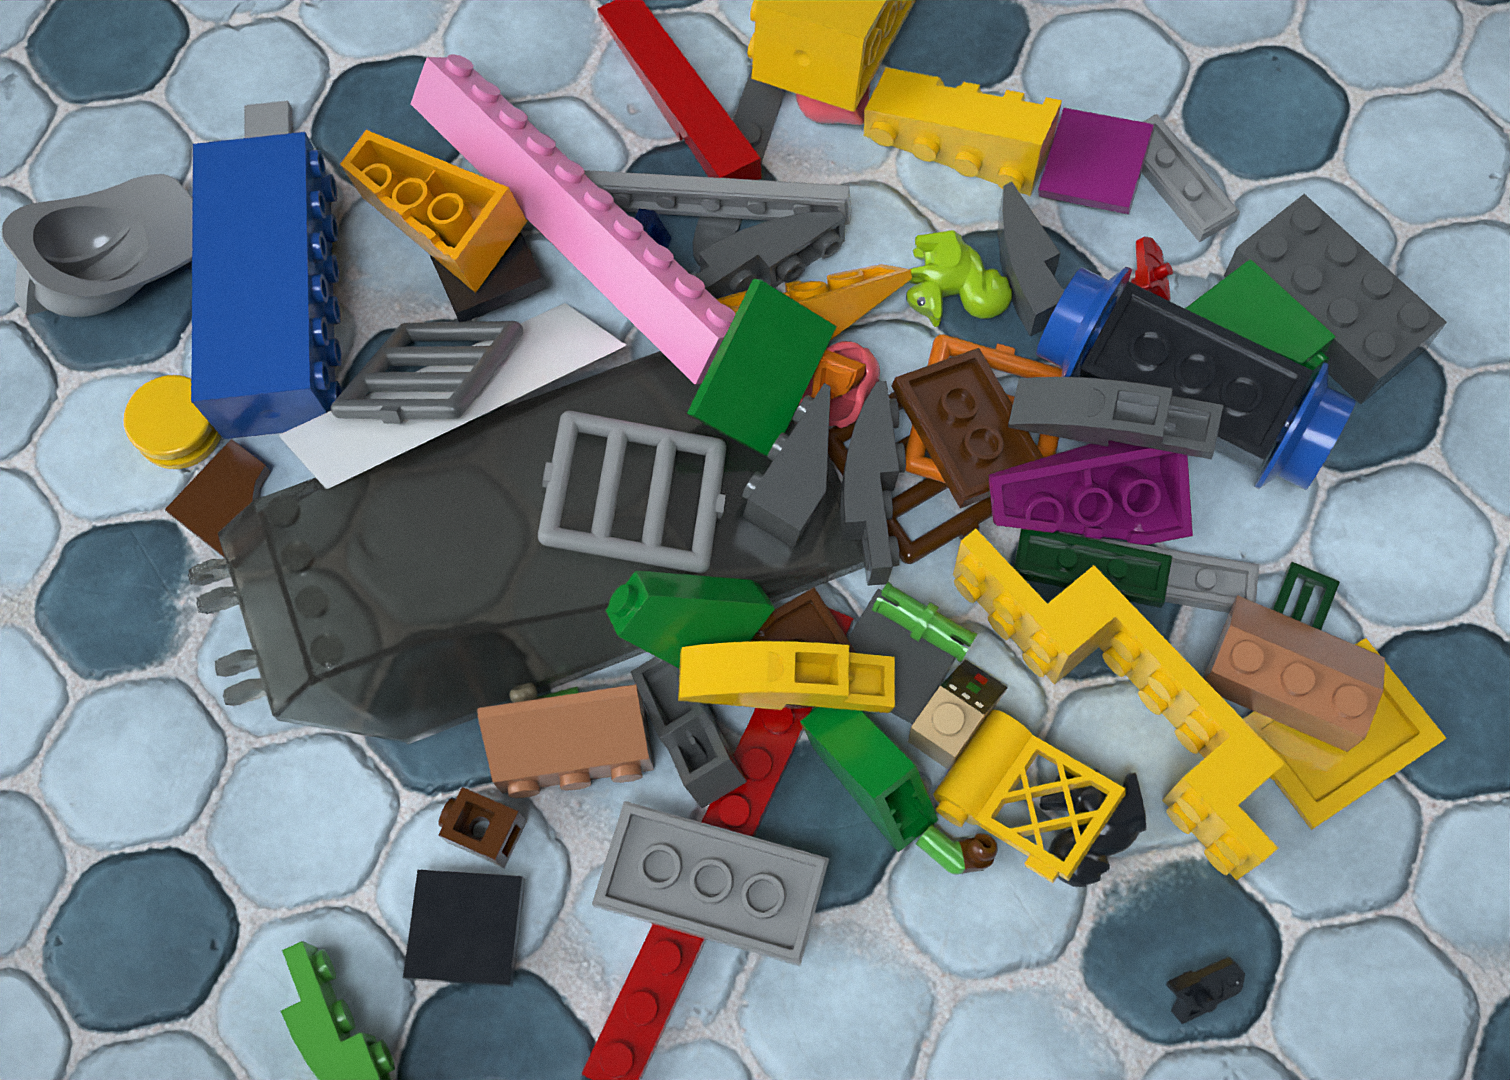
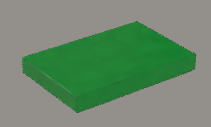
[687,279,837,457]

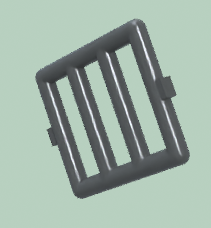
[331,318,523,424]

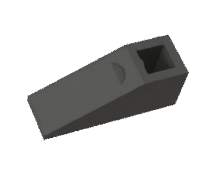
[742,383,831,548]

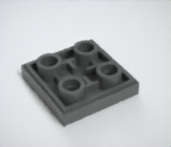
[848,589,964,725]

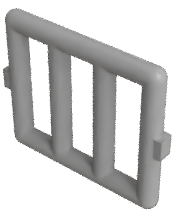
[538,411,727,573]

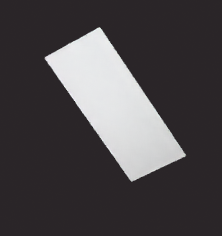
[279,303,626,489]

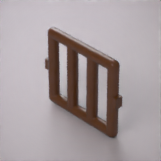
[828,392,993,564]

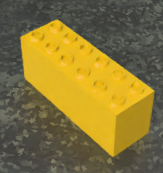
[748,0,916,112]

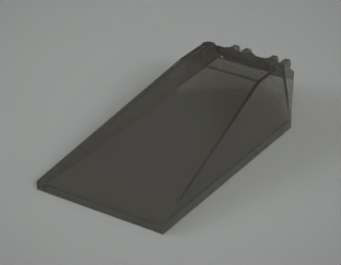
[188,351,865,745]

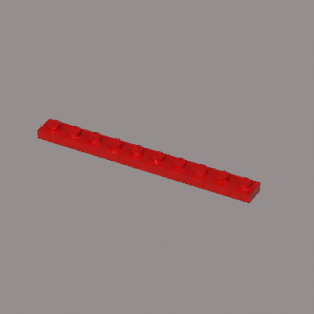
[581,607,854,1080]

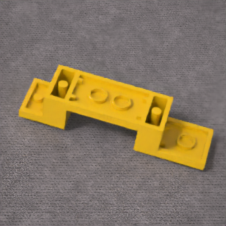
[953,529,1285,880]

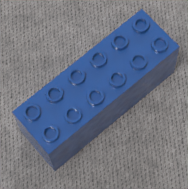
[191,132,342,439]

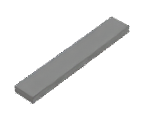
[584,170,851,225]

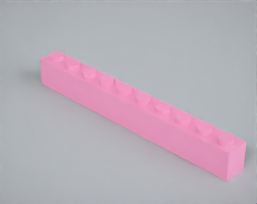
[411,54,736,385]

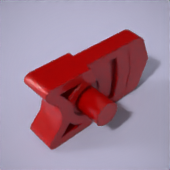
[1131,236,1173,301]

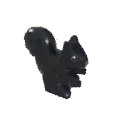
[1040,769,1146,887]

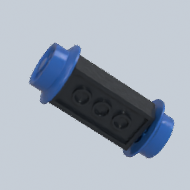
[1036,266,1356,490]

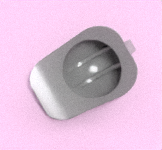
[1,174,193,317]

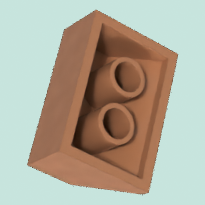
[1203,595,1385,752]
[477,684,654,798]

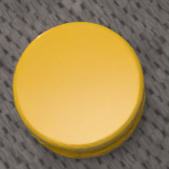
[123,375,221,469]

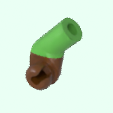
[915,824,998,875]

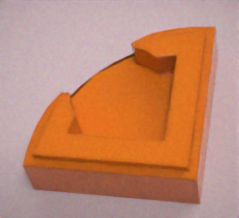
[811,350,866,400]

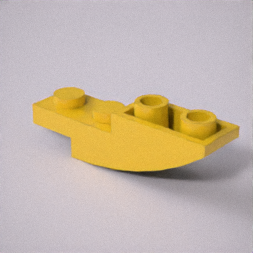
[678,641,895,713]

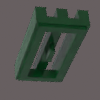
[1271,562,1340,630]

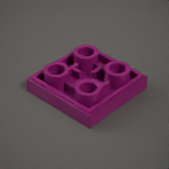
[1038,107,1154,214]

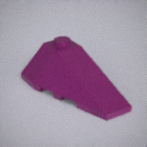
[988,440,1193,545]

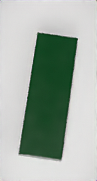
[1013,529,1172,608]

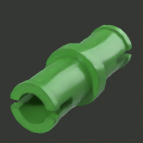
[872,582,977,662]

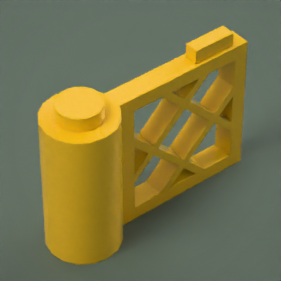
[933,709,1126,883]

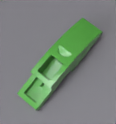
[280,941,395,1080]

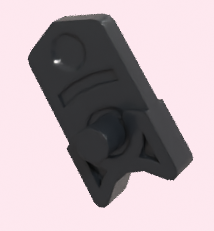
[1166,957,1245,1024]

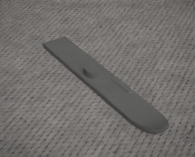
[693,67,786,266]

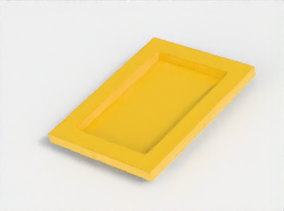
[1243,638,1447,830]

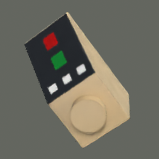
[908,659,1008,770]

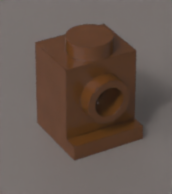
[438,787,527,869]

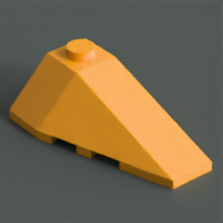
[716,264,912,340]

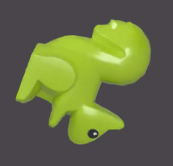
[906,230,1012,327]

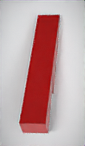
[597,0,762,180]

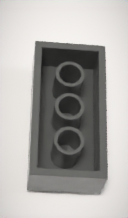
[1224,194,1447,404]

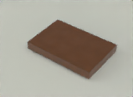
[891,348,1043,508]

